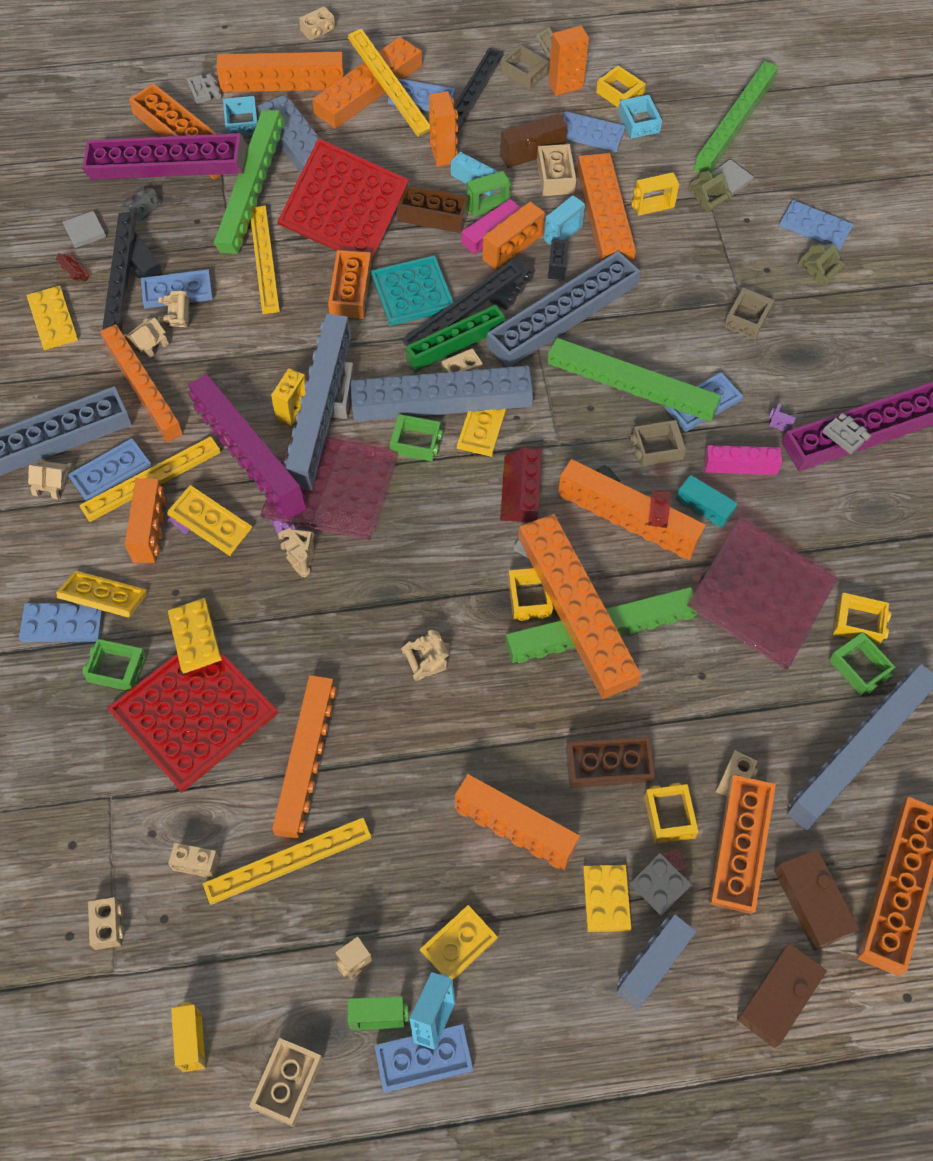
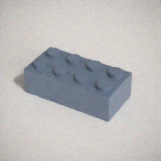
[617,915,697,1010]

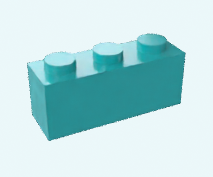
[676,475,738,528]

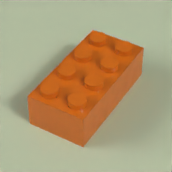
[548,26,589,96]
[429,91,458,166]
[482,202,545,271]
[328,250,372,319]
[125,478,167,563]

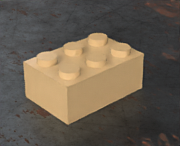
[537,144,576,196]
[249,1038,323,1128]

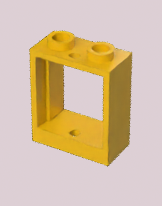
[596,66,646,108]
[631,172,679,216]
[271,368,306,427]
[508,568,553,621]
[833,593,891,645]
[644,783,699,844]
[171,1002,206,1072]

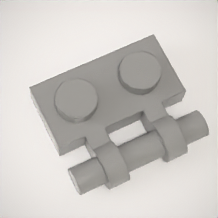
[186,74,221,104]
[823,413,872,454]

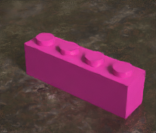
[461,199,521,255]
[704,445,782,475]

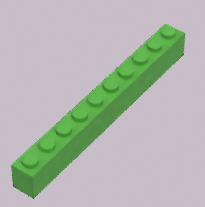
[694,61,779,173]
[214,110,285,254]
[548,338,721,422]
[505,587,699,663]

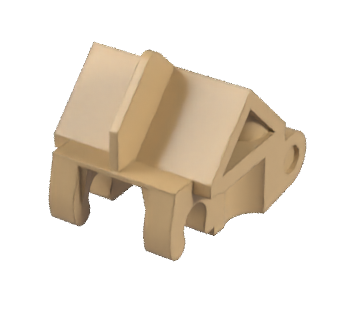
[158,291,190,328]
[123,317,169,359]
[28,459,74,500]
[278,528,314,577]
[401,630,449,681]

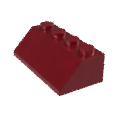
[500,447,542,522]

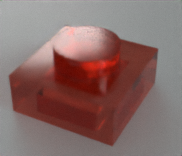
[662,848,687,872]

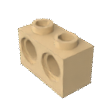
[299,6,335,40]
[441,348,483,373]
[716,750,758,797]
[168,843,220,879]
[88,897,124,950]
[335,937,373,980]

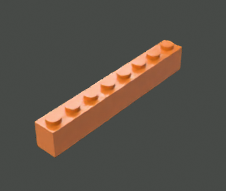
[100,324,183,443]
[272,675,337,839]

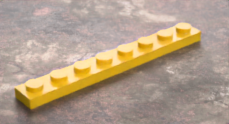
[348,29,430,137]
[251,206,280,314]
[79,436,221,522]
[203,818,371,905]

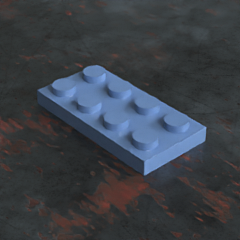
[388,78,455,111]
[563,111,626,152]
[779,200,854,250]
[141,269,213,309]
[664,372,743,432]
[68,438,152,501]
[19,603,104,642]
[374,1024,473,1093]

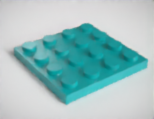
[370,255,454,326]

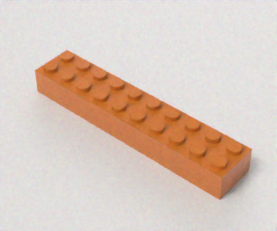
[518,514,641,700]

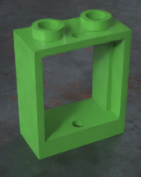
[467,171,511,216]
[390,414,443,462]
[829,632,896,696]
[83,639,146,691]
[348,997,409,1030]

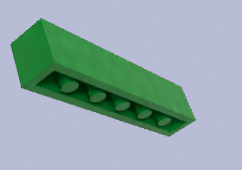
[406,305,505,372]

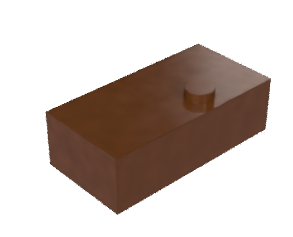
[500,113,567,168]
[397,185,469,233]
[566,737,655,788]
[774,849,859,951]
[737,943,827,1049]

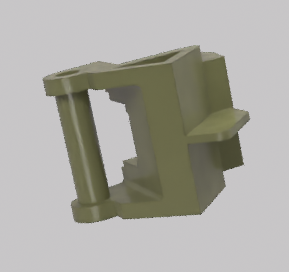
[688,171,732,212]
[798,243,845,286]

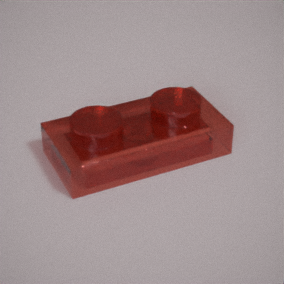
[56,253,90,281]
[648,489,671,528]

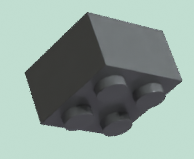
[630,853,693,916]

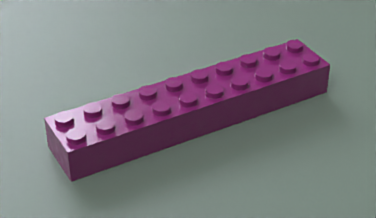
[82,133,247,180]
[188,374,306,520]
[782,382,933,472]

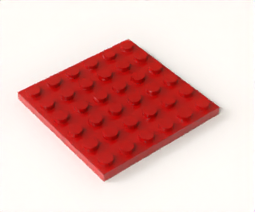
[277,138,409,262]
[107,650,279,793]

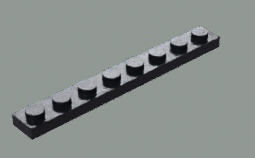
[454,48,503,135]
[102,212,137,331]
[402,261,522,346]

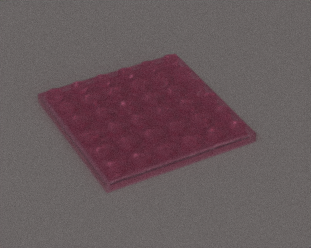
[261,436,399,540]
[687,517,838,670]

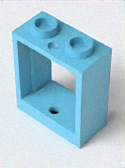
[618,95,662,139]
[223,96,258,136]
[544,195,585,245]
[409,972,456,1050]

